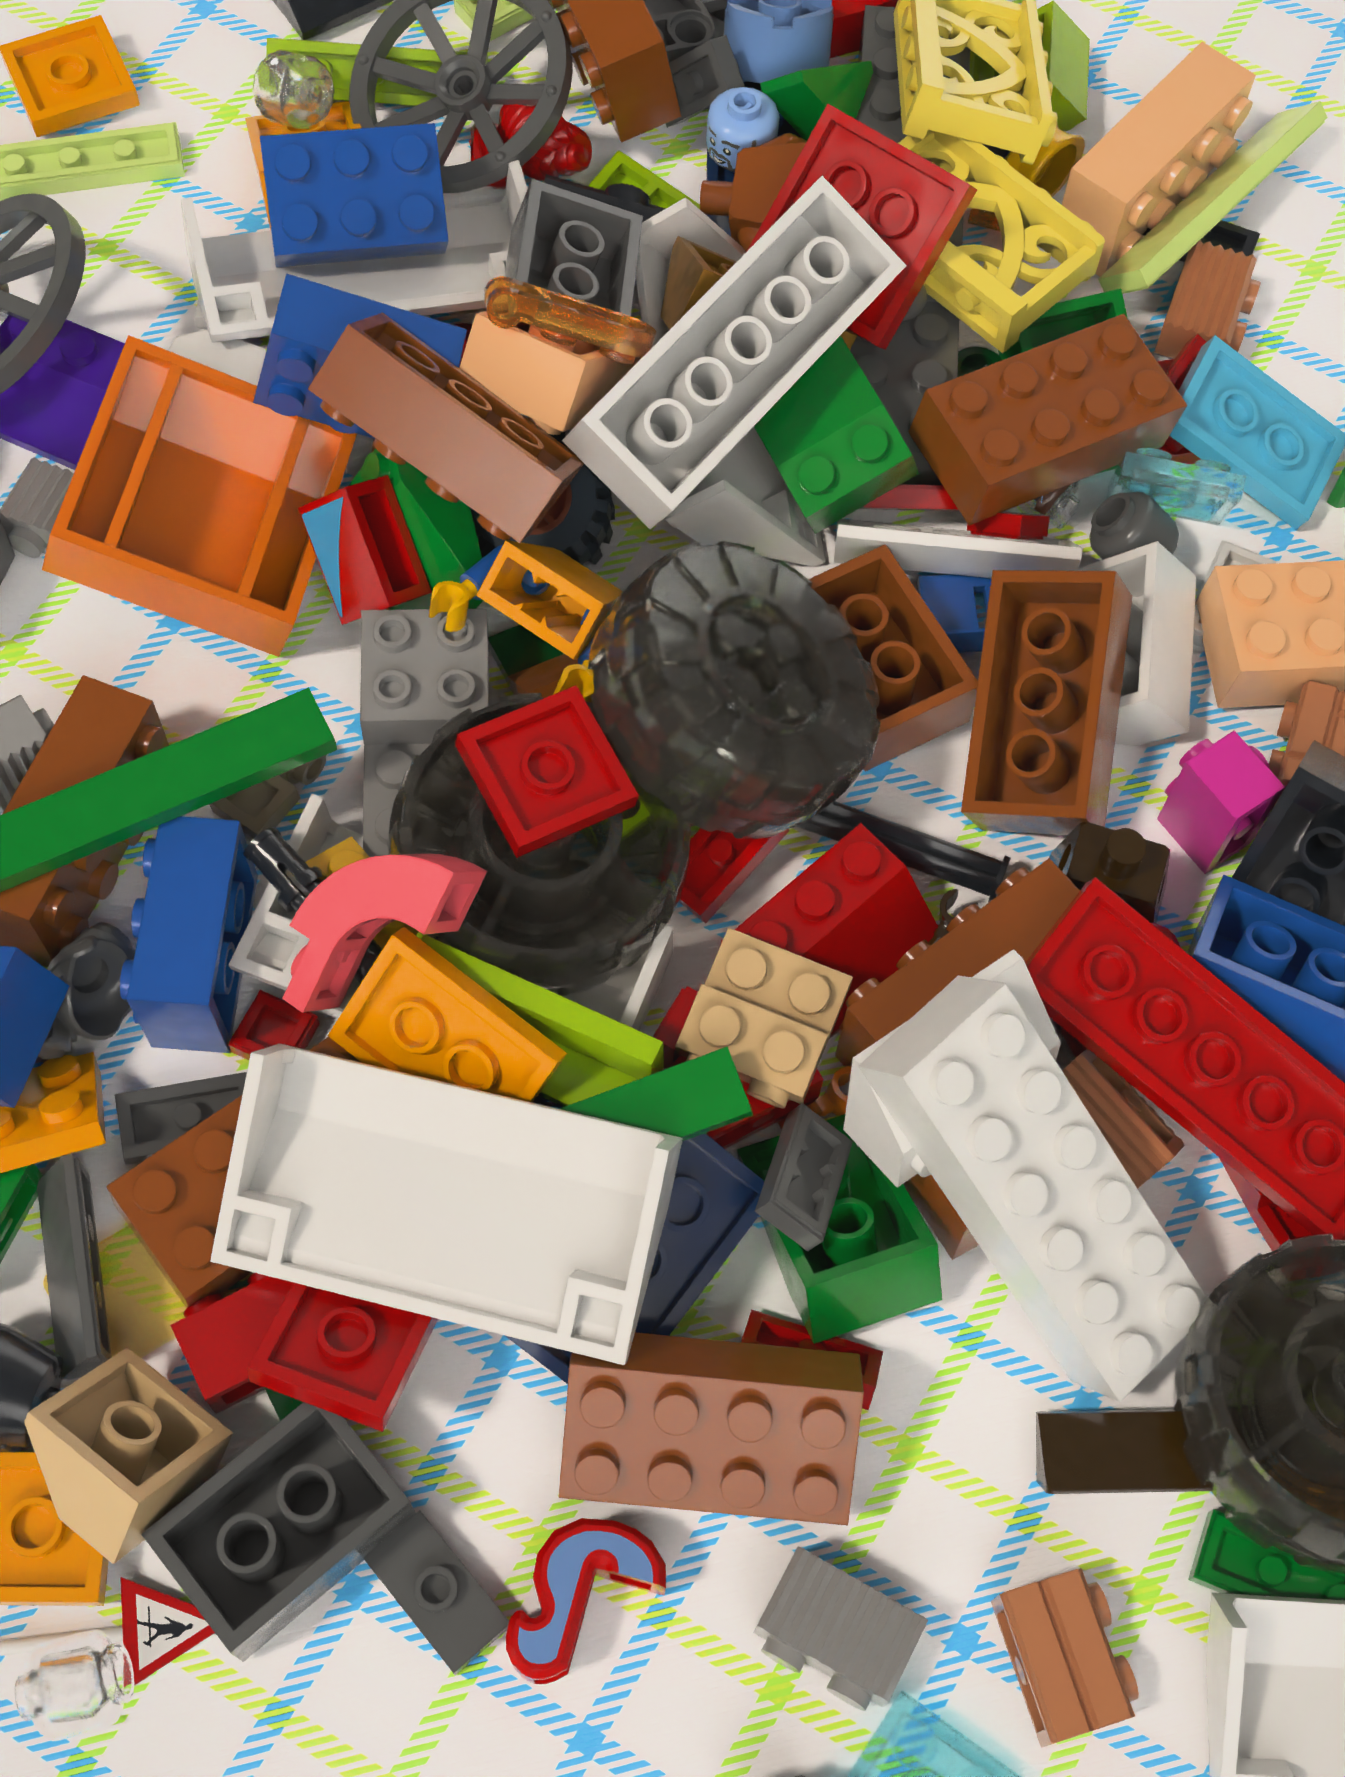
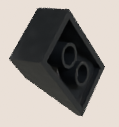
[1231,740,1345,926]

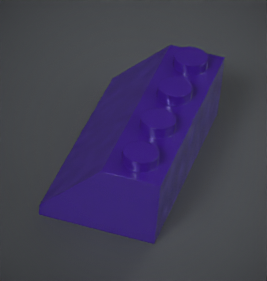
[0,315,125,470]

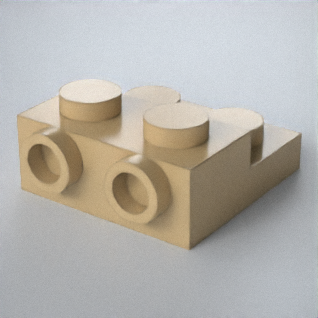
[675,927,853,1108]

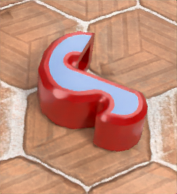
[505,1518,666,1685]

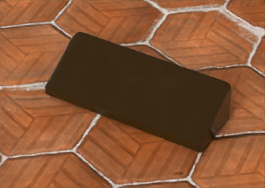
[1036,1408,1257,1494]

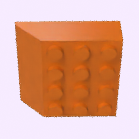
[42,335,357,657]

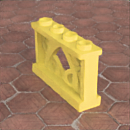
[893,0,1058,165]
[898,130,1105,353]

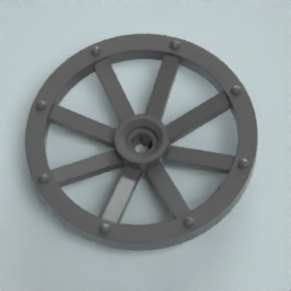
[349,0,573,193]
[0,193,86,394]

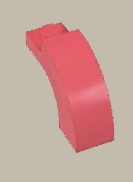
[282,854,487,1013]

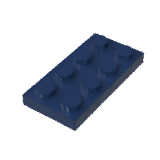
[504,1133,765,1384]

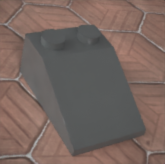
[505,179,643,351]

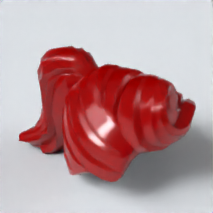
[469,104,592,190]

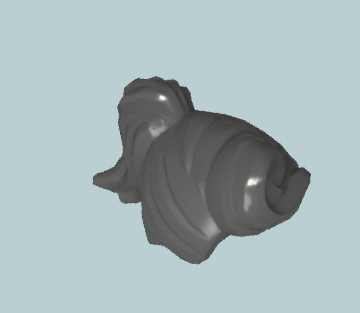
[38,922,134,1060]

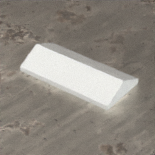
[834,519,1083,578]

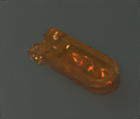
[484,276,657,364]

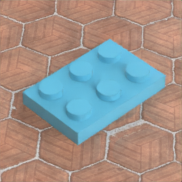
[1169,335,1345,529]

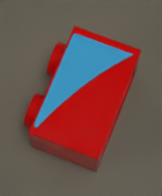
[298,475,432,625]

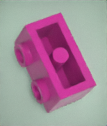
[1157,730,1285,874]

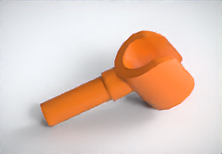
[778,1066,851,1131]

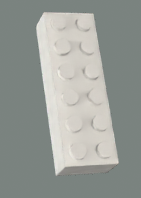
[562,176,907,530]
[858,975,1213,1402]

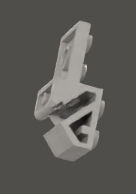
[360,609,492,867]

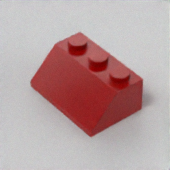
[720,823,938,1039]

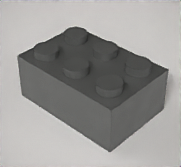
[141,1402,416,1662]

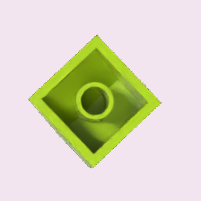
[969,0,1090,131]

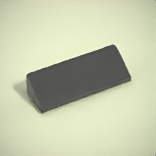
[37,1153,112,1380]

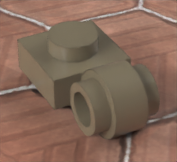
[209,755,326,839]

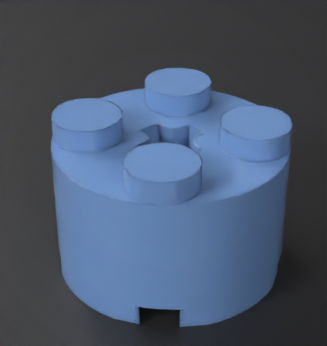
[724,0,834,92]

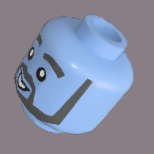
[706,87,780,173]

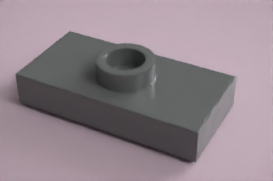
[755,1103,853,1251]
[363,1510,509,1676]

